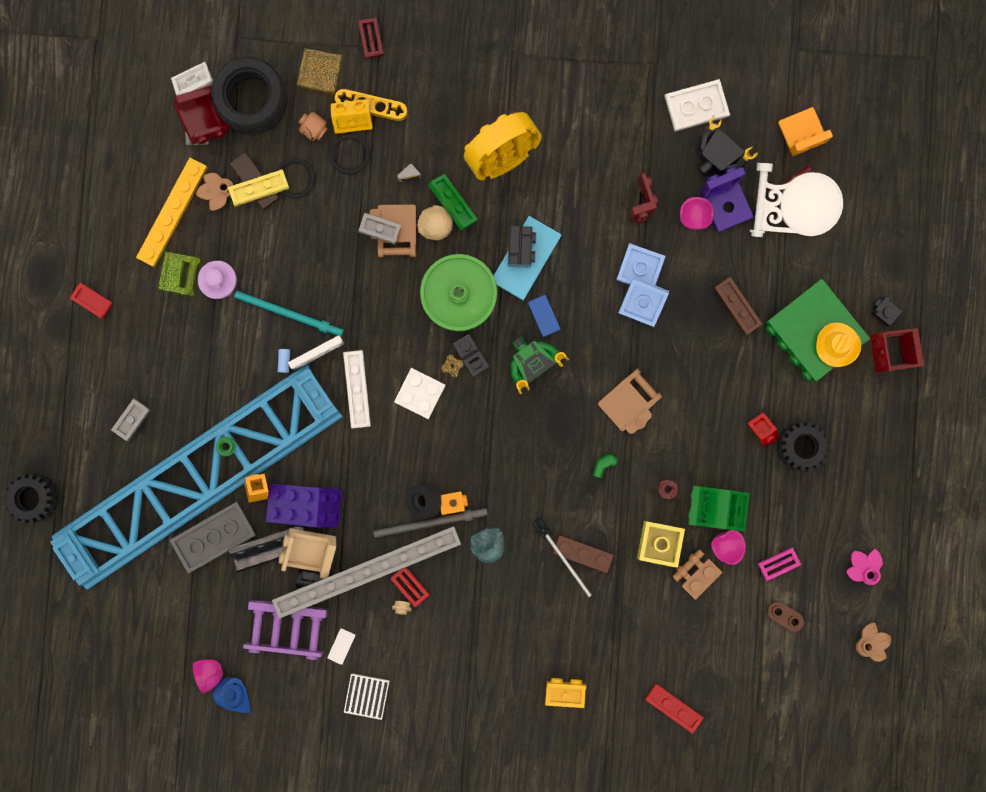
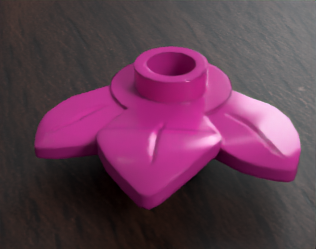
[846,549,883,585]

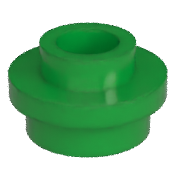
[216,437,236,456]

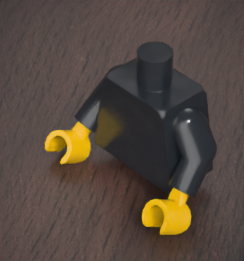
[698,115,758,177]

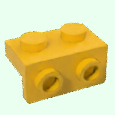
[545,678,586,708]

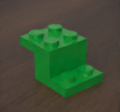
[689,486,750,531]

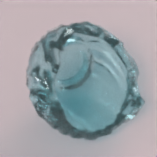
[471,527,505,563]

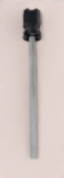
[532,518,591,597]

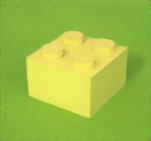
[637,521,685,568]

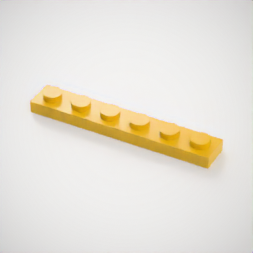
[136,158,208,267]

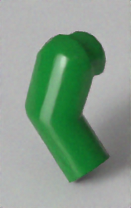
[593,454,618,478]

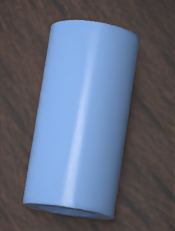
[278,349,290,373]

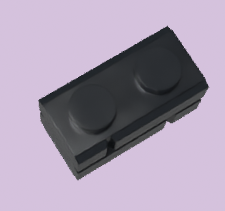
[508,226,536,268]

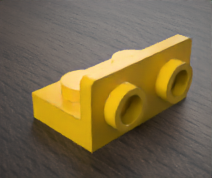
[331,99,373,134]

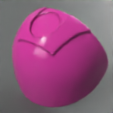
[680,197,713,230]
[711,530,745,565]
[193,659,223,693]

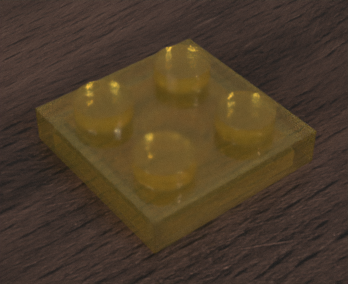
[297,48,342,94]

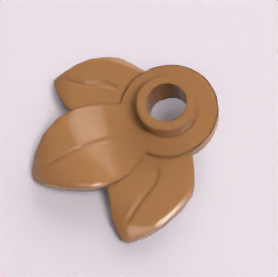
[196,173,233,211]
[856,622,891,662]

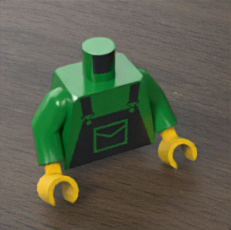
[510,337,569,394]

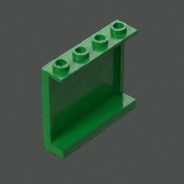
[764,279,870,383]

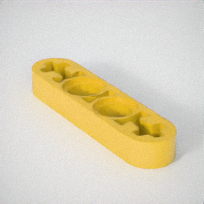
[335,89,407,121]

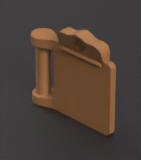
[370,205,416,258]
[598,368,663,434]

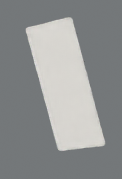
[327,629,355,665]

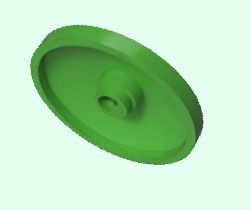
[420,254,497,331]

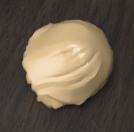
[417,205,453,240]

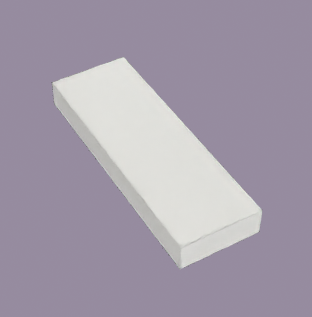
[288,336,344,370]

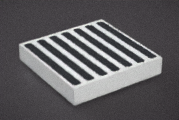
[344,673,390,720]

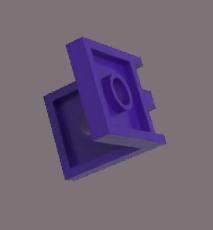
[700,167,753,233]

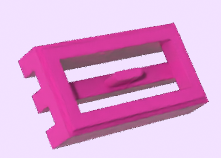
[757,547,801,581]

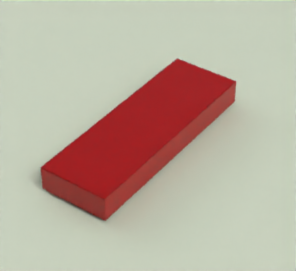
[644,683,703,734]

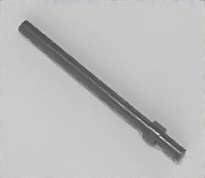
[373,508,488,538]

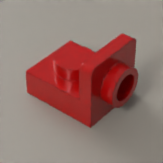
[748,412,778,447]

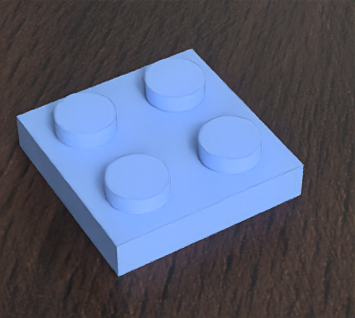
[616,243,665,285]
[619,277,669,327]

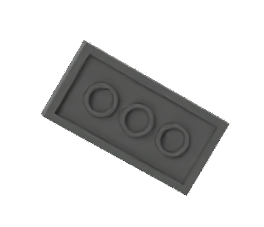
[169,502,257,574]

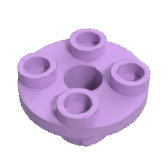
[198,261,237,299]

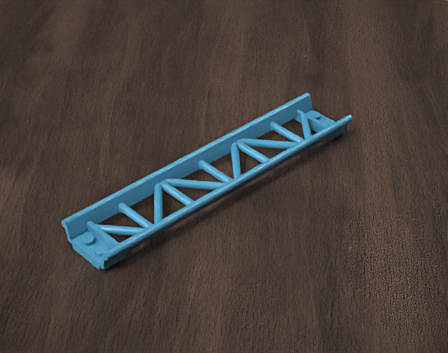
[50,364,343,590]

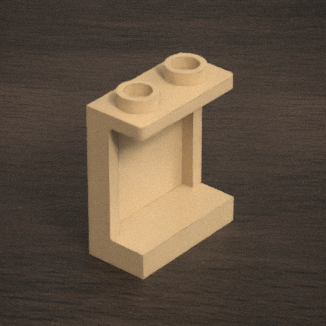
[278,528,336,579]

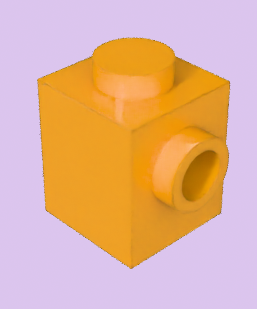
[245,474,269,503]
[441,491,468,515]

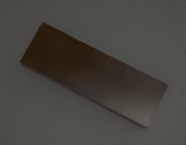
[230,153,279,210]

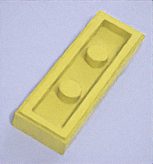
[228,169,289,207]

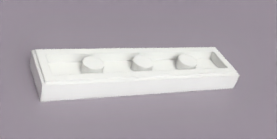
[343,350,371,428]

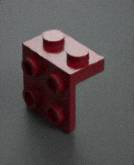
[629,172,658,223]

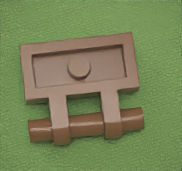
[672,550,723,600]

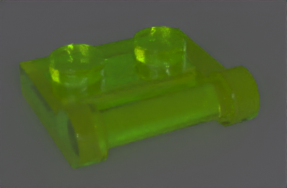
[158,252,200,296]

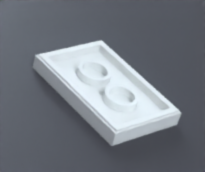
[664,79,730,132]

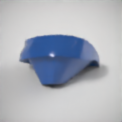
[213,677,251,713]

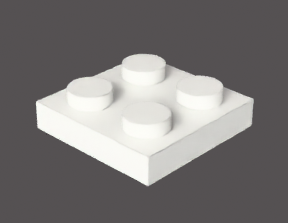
[394,368,446,419]

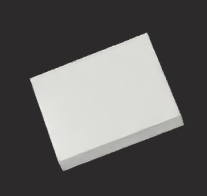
[171,62,214,95]

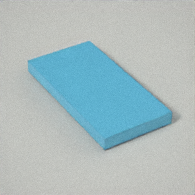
[494,216,561,301]

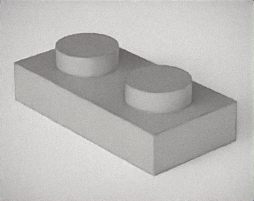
[358,213,401,244]
[111,399,151,441]

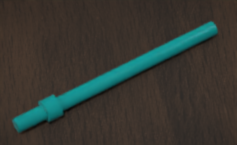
[234,291,344,337]

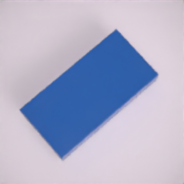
[528,295,561,337]

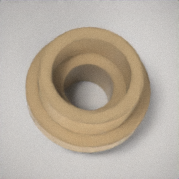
[392,601,411,615]

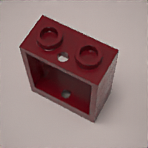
[870,328,924,373]

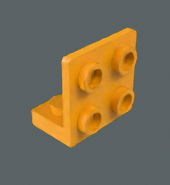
[778,107,833,157]

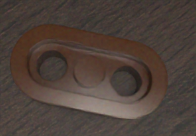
[766,601,804,631]

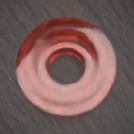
[658,480,678,499]

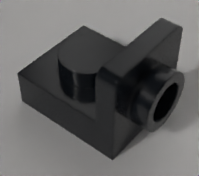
[871,296,902,327]

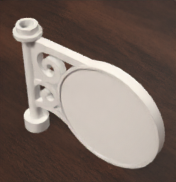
[750,163,843,237]

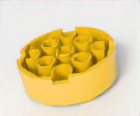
[464,112,542,180]

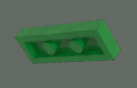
[428,174,478,231]

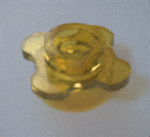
[441,355,464,377]

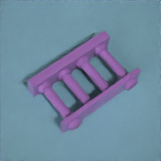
[243,600,329,660]

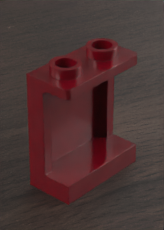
[173,86,230,145]

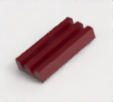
[358,17,384,59]

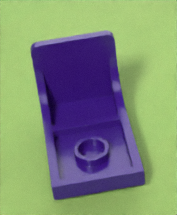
[266,483,342,527]

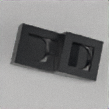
[452,333,489,377]

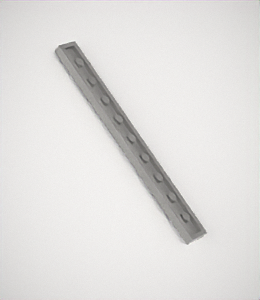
[272,527,461,619]

